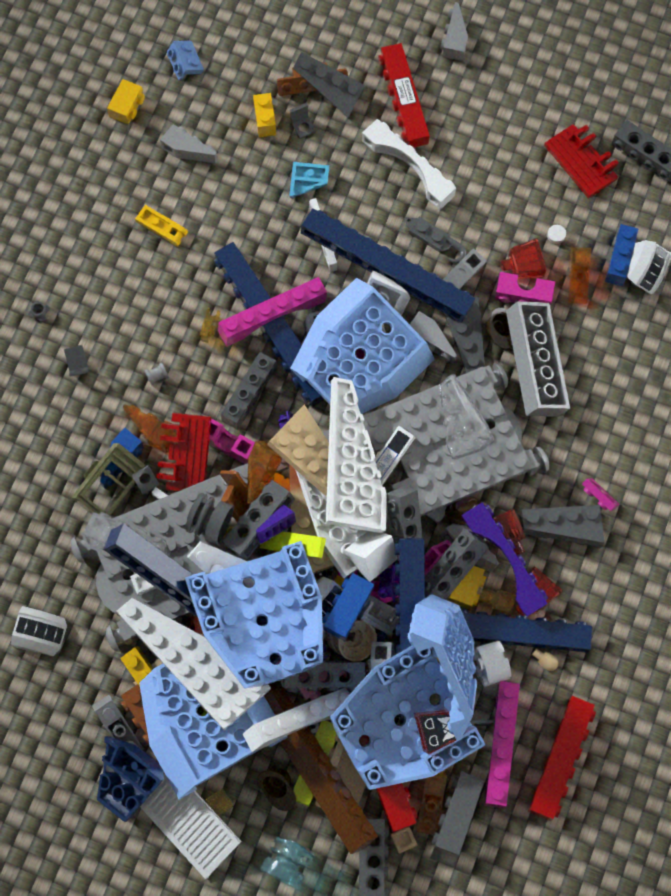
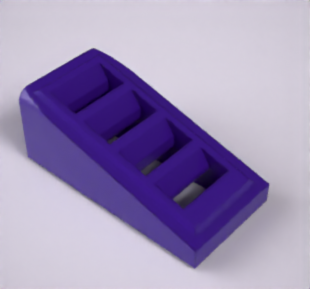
[256,504,296,544]

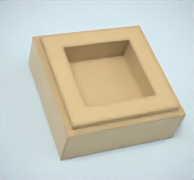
[390,826,418,854]

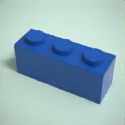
[605,224,639,287]
[322,573,374,641]

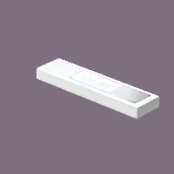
[375,426,416,485]

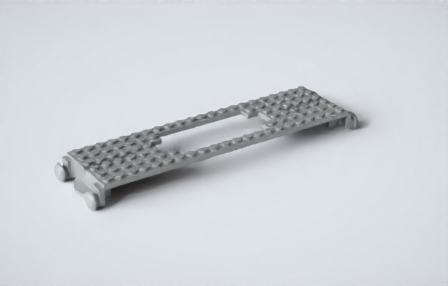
[71,364,549,652]

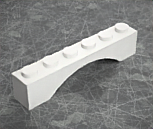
[362,119,456,210]
[243,687,350,752]

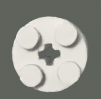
[474,641,511,687]

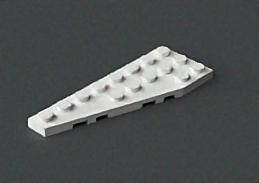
[326,377,387,533]

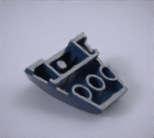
[97,736,164,822]

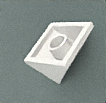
[343,531,398,582]

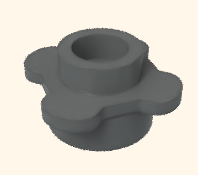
[28,301,50,321]

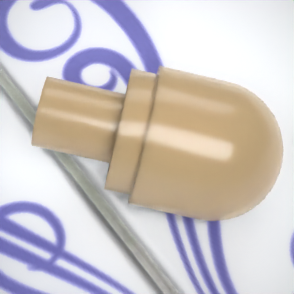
[532,648,558,671]

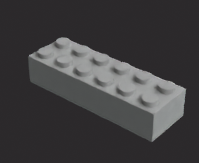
[506,301,570,417]

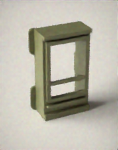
[71,443,146,523]

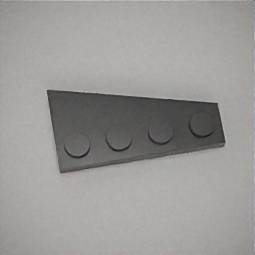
[293,52,365,118]
[445,296,485,373]

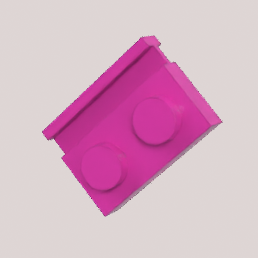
[582,478,620,511]

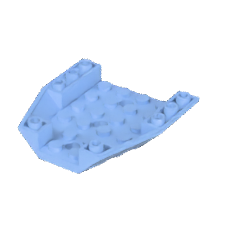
[290,278,435,414]
[185,541,323,689]
[408,594,477,741]
[330,645,485,790]
[139,664,287,800]

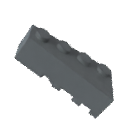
[520,505,604,548]
[430,771,485,867]

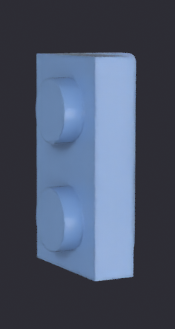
[167,41,204,80]

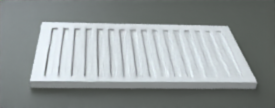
[140,771,242,879]

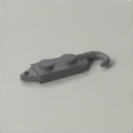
[404,216,466,263]

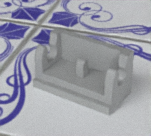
[359,594,399,636]

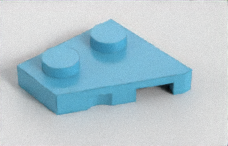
[289,162,330,198]

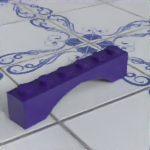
[462,503,548,617]

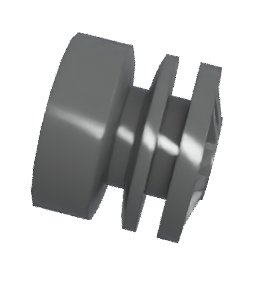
[185,493,234,544]

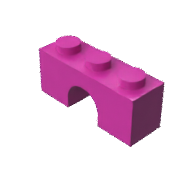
[495,272,555,306]
[209,419,258,464]

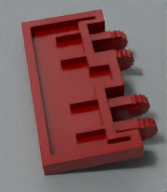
[544,124,619,199]
[157,413,211,491]

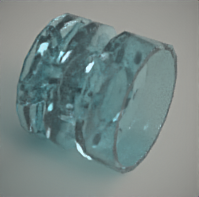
[260,837,315,889]

